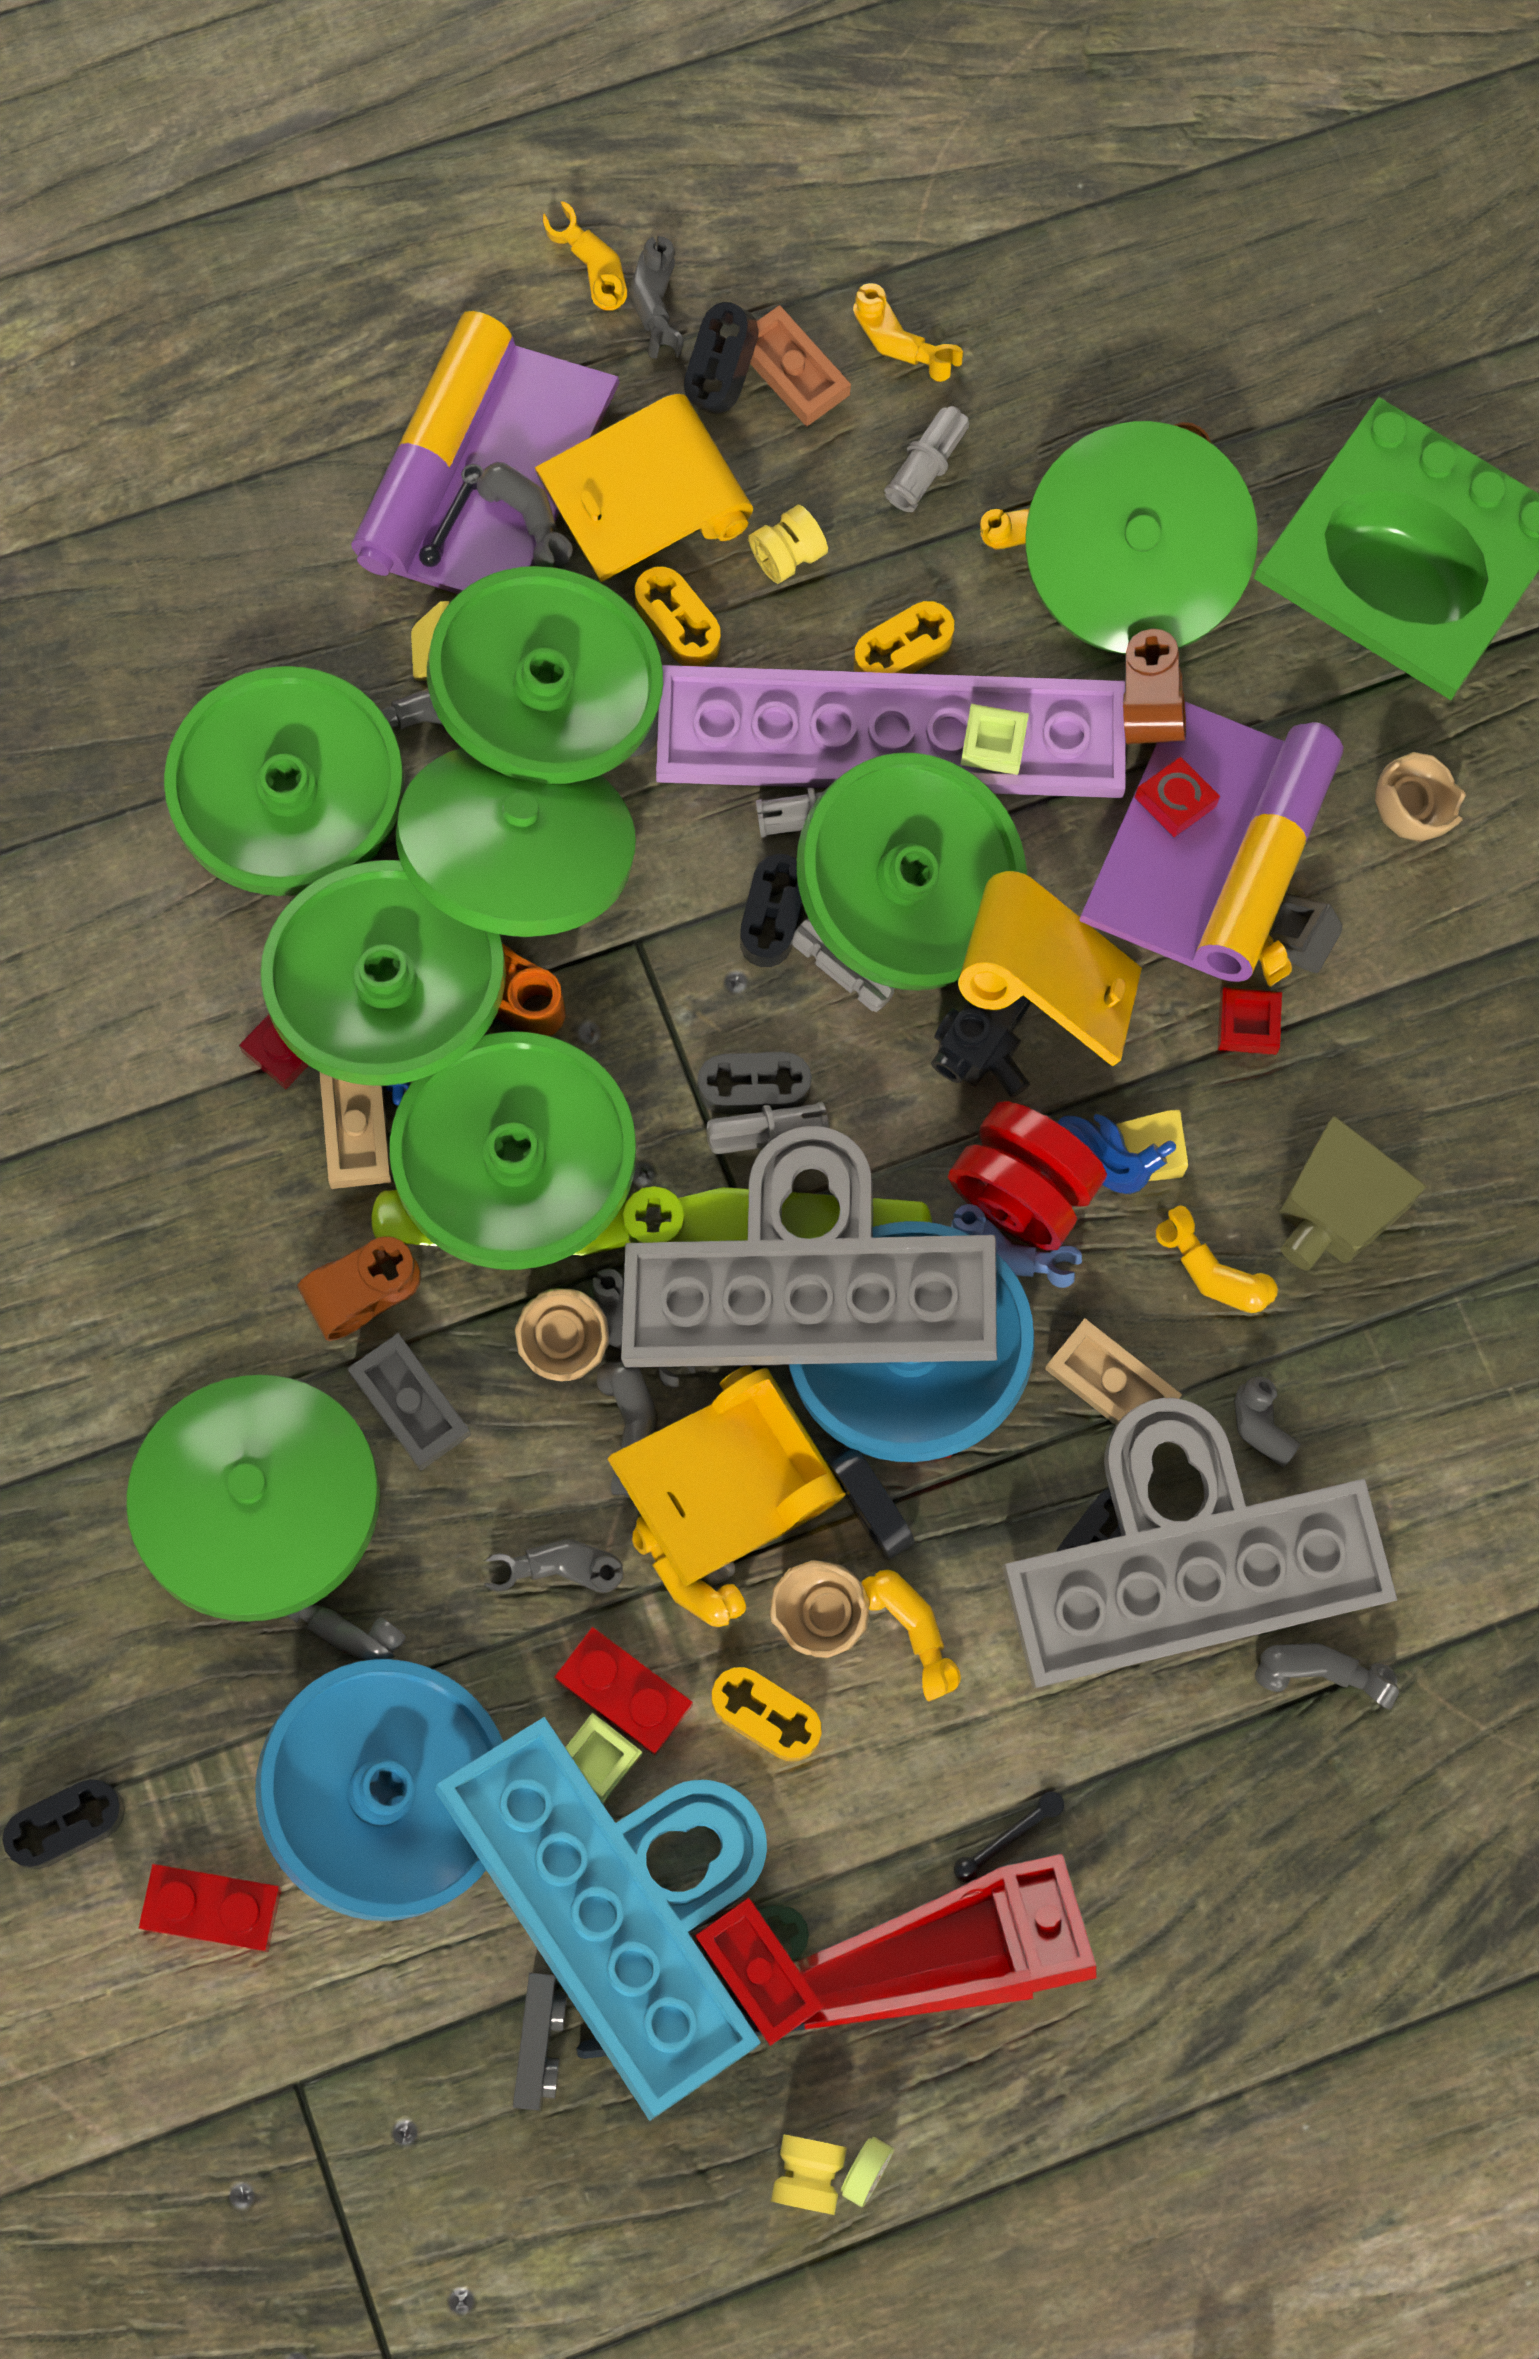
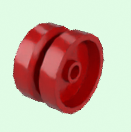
[948,1101,1107,1251]

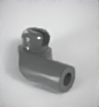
[1234,1376,1301,1468]

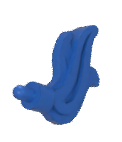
[1058,1114,1176,1194]

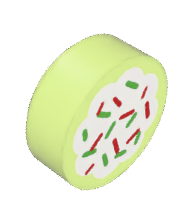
[841,2137,894,2208]

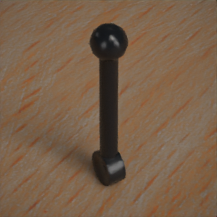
[419,464,484,567]
[954,1791,1064,1882]

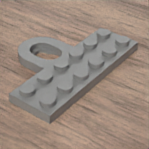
[621,1126,997,1367]
[1002,1398,1397,1689]

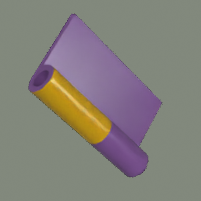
[351,311,620,594]
[1079,702,1343,982]

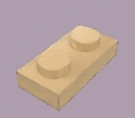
[320,1072,392,1189]
[1045,1318,1182,1425]

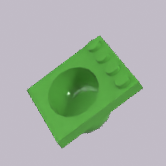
[1254,397,1539,700]

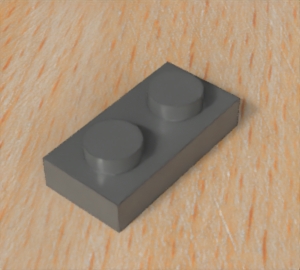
[347,1333,471,1471]
[513,1973,568,2111]

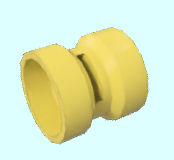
[748,504,828,584]
[771,2134,847,2215]

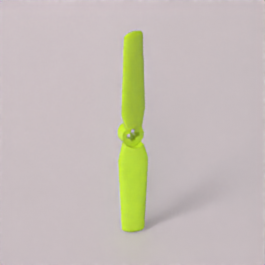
[371,1186,932,1256]

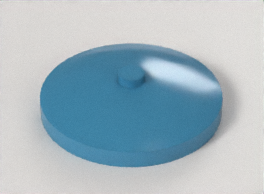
[789,1221,1035,1462]
[255,1659,503,1921]

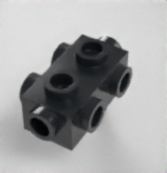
[931,995,1032,1098]

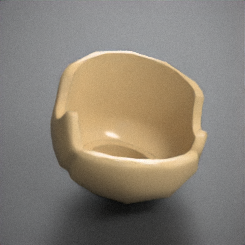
[1375,752,1466,842]
[515,1288,609,1381]
[770,1560,870,1658]

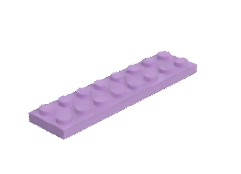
[656,665,1125,798]

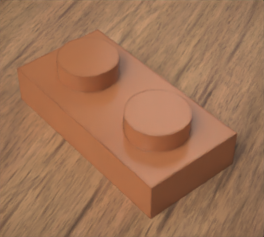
[736,305,851,427]

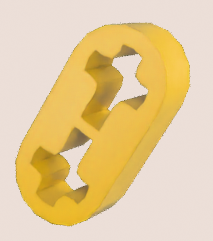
[635,567,721,667]
[854,601,954,674]
[712,1667,822,1761]

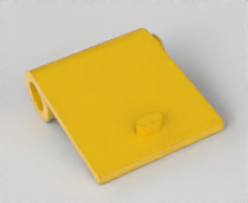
[534,394,753,583]
[958,871,1142,1066]
[607,1365,846,1587]

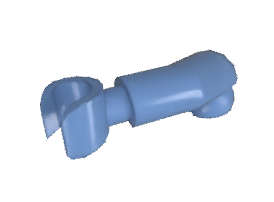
[951,1204,1082,1288]

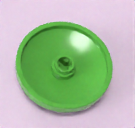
[1025,421,1258,655]
[427,566,663,784]
[164,666,404,896]
[396,748,636,937]
[796,753,1027,991]
[261,860,506,1086]
[389,1032,636,1270]
[127,1375,380,1622]

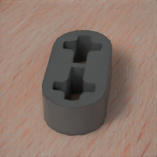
[697,1052,812,1114]

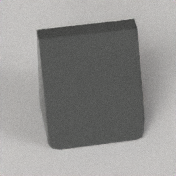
[1269,893,1342,973]

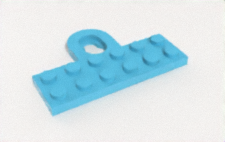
[434,1717,767,2121]

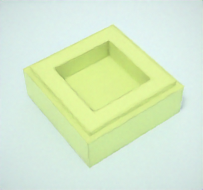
[960,704,1029,775]
[565,1713,643,1804]

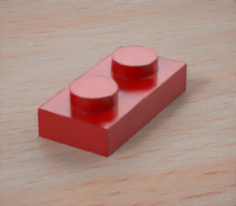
[554,1627,693,1756]
[138,1864,282,1952]
[695,1898,824,2046]

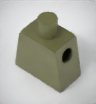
[1279,1116,1427,1271]

